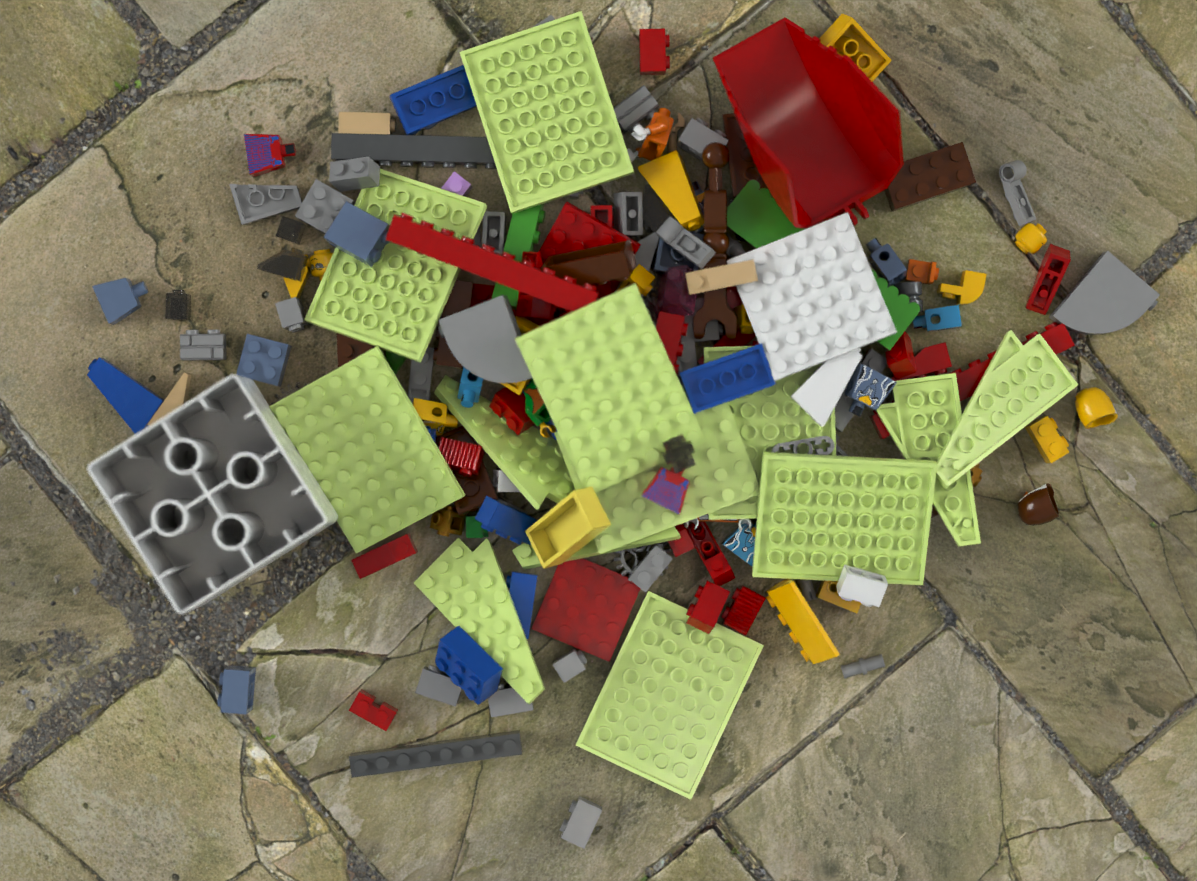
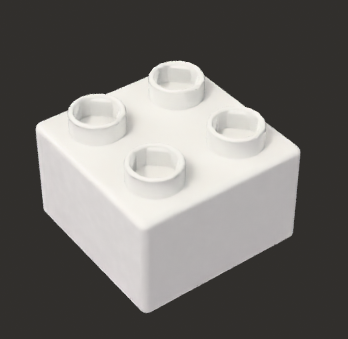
[88,375,338,614]

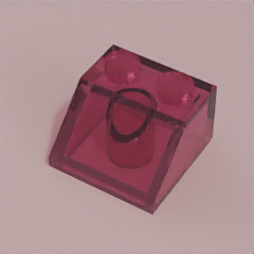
[654,265,697,318]

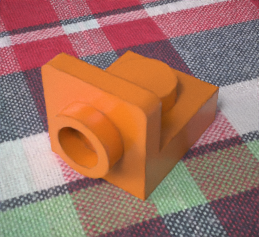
[905,259,939,285]

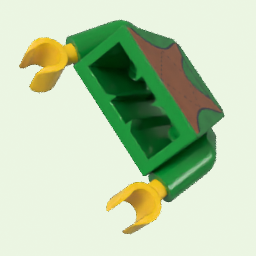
[524,379,556,438]

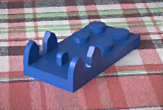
[389,65,477,135]
[679,343,776,414]

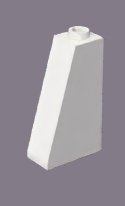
[790,348,862,427]

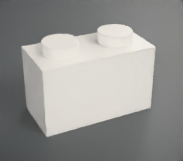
[836,565,888,607]

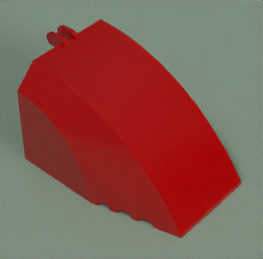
[713,18,904,229]

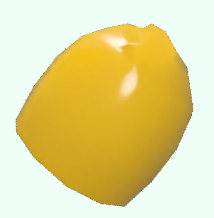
[1075,387,1118,429]

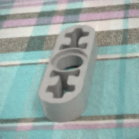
[771,436,834,455]

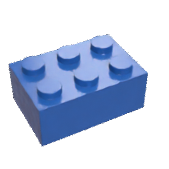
[435,626,503,705]

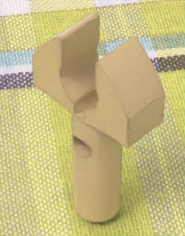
[668,113,685,153]

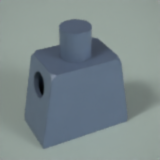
[92,278,149,325]

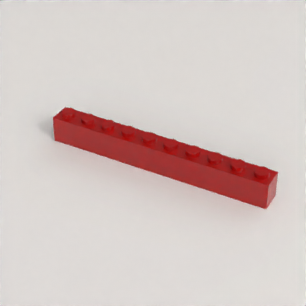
[385,212,601,312]
[869,321,1075,439]

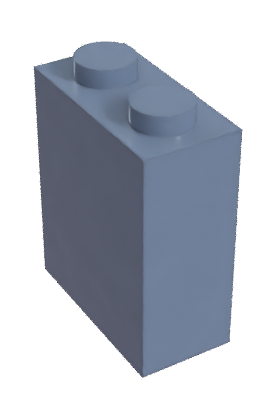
[324,201,390,267]

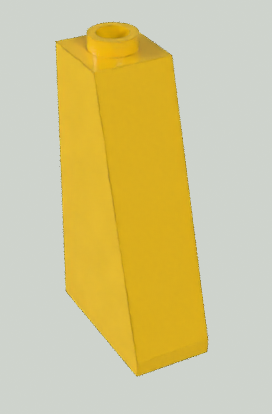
[638,150,704,231]

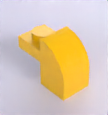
[937,270,987,305]

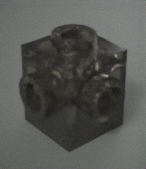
[662,434,695,474]

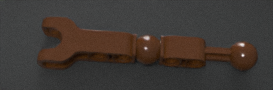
[693,142,738,339]

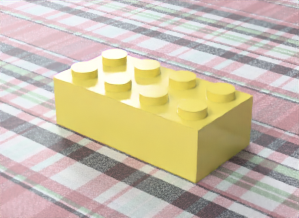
[525,487,611,569]

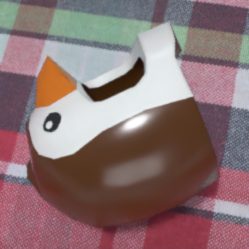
[1018,483,1059,526]

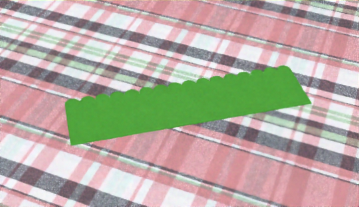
[727,180,920,351]

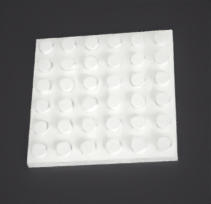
[726,212,897,381]

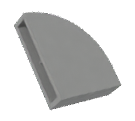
[1049,251,1160,335]
[438,295,533,383]

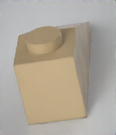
[685,259,758,295]
[147,372,191,426]

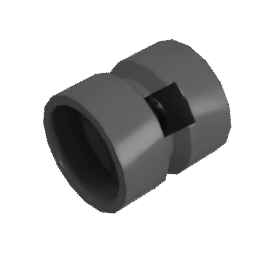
[894,282,923,313]

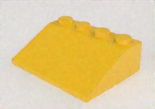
[765,579,840,664]

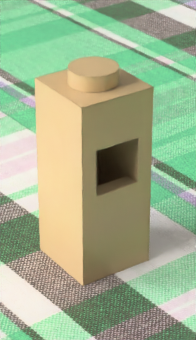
[338,112,396,135]

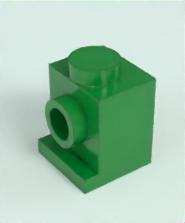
[466,516,489,538]

